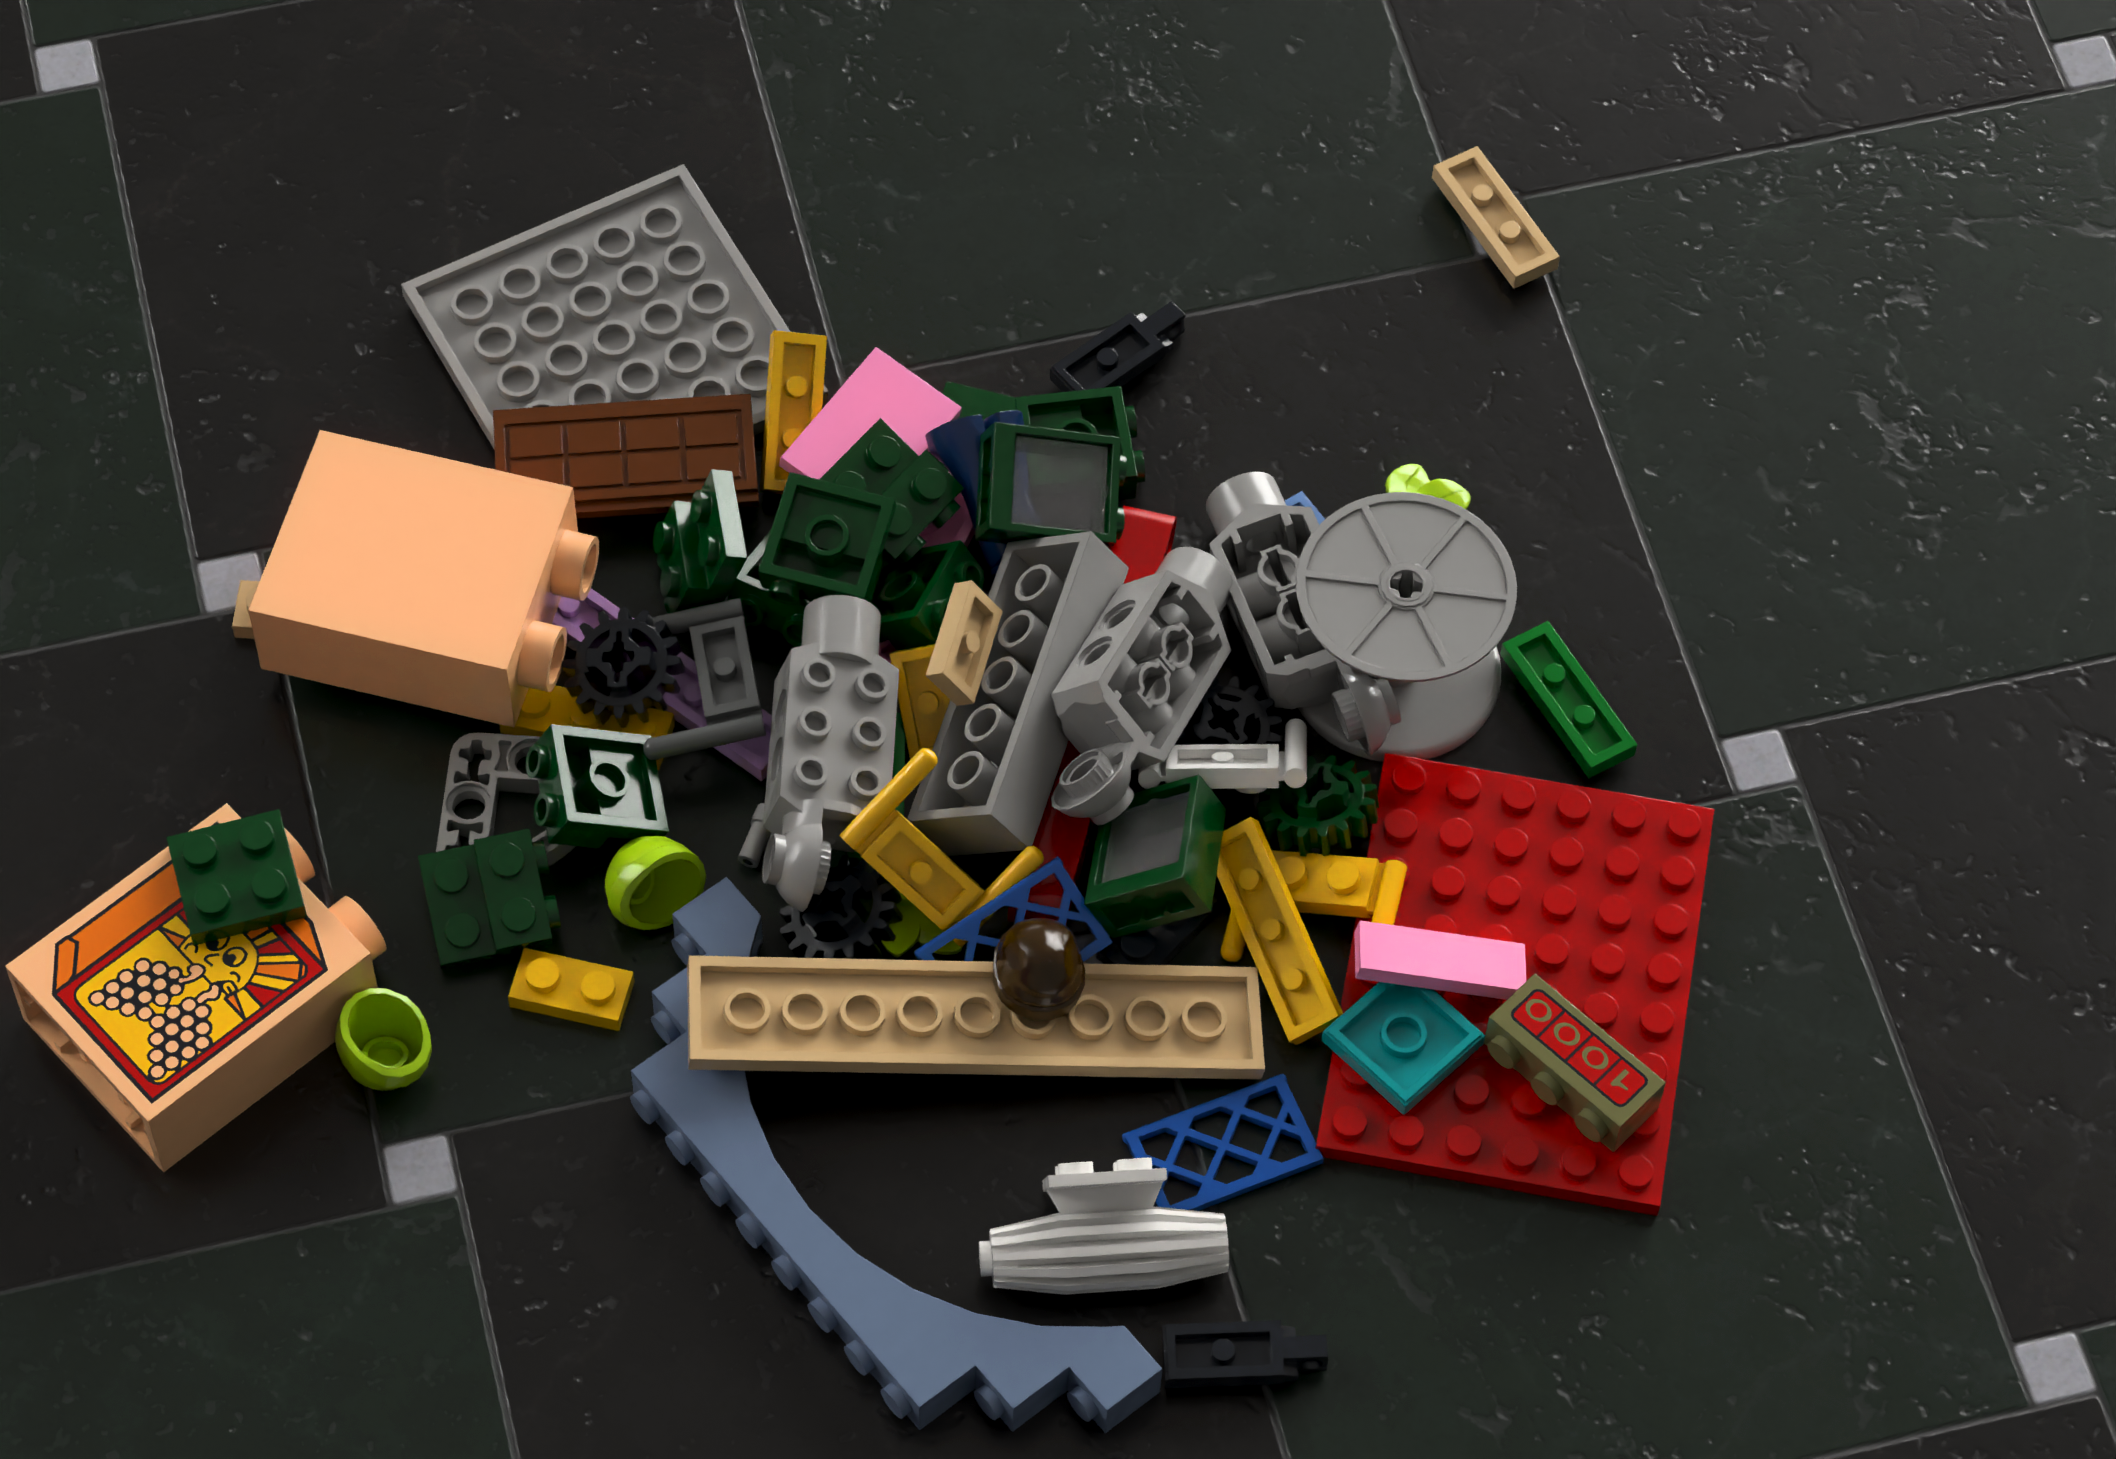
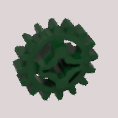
[1256,755,1379,856]

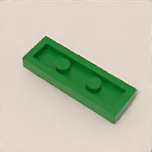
[1500,621,1637,779]

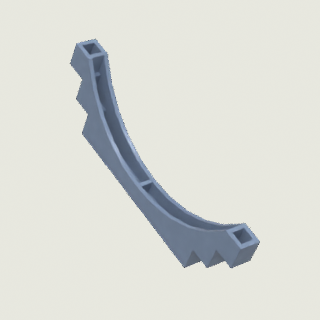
[630,877,1162,1433]

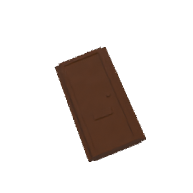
[493,394,759,519]

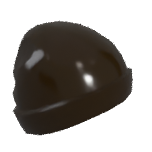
[992,918,1085,1021]

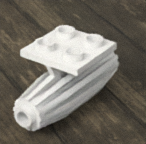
[979,1158,1229,1295]

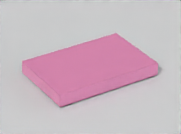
[779,347,962,479]

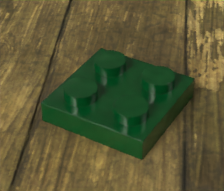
[166,809,307,946]

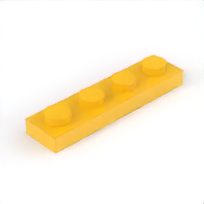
[1217,817,1343,1045]

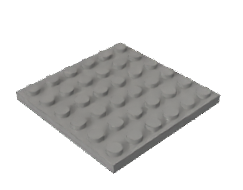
[401,164,829,450]

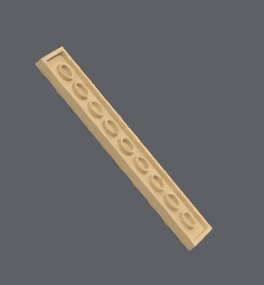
[687,955,1265,1079]

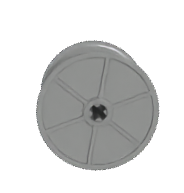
[1296,492,1517,762]

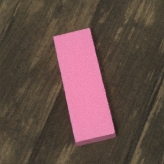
[1354,920,1526,1000]

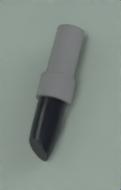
[737,796,772,868]

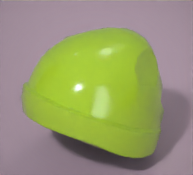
[604,836,706,930]
[335,988,432,1091]

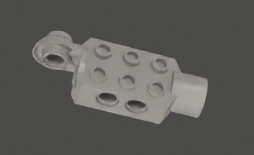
[1206,472,1401,756]
[1051,547,1233,825]
[762,595,899,912]

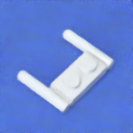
[1138,719,1307,794]

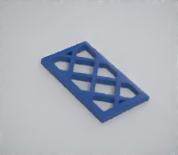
[914,857,1113,962]
[1122,1074,1324,1211]

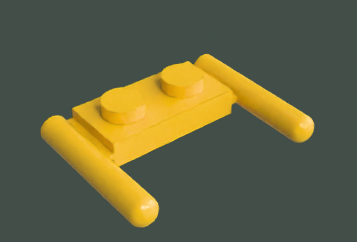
[839,748,1044,947]
[1220,850,1407,962]

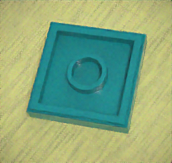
[1321,982,1485,1115]

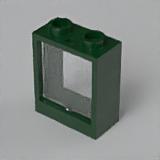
[975,422,1127,548]
[1084,774,1226,938]

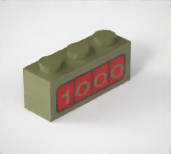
[1484,974,1666,1152]

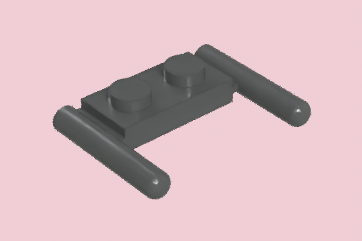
[637,598,766,760]

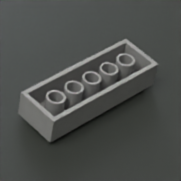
[907,531,1129,856]

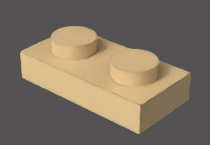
[925,580,1003,706]

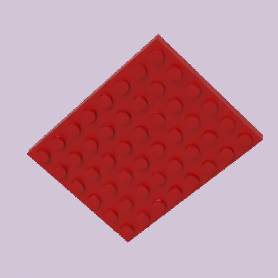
[1315,753,1714,1216]

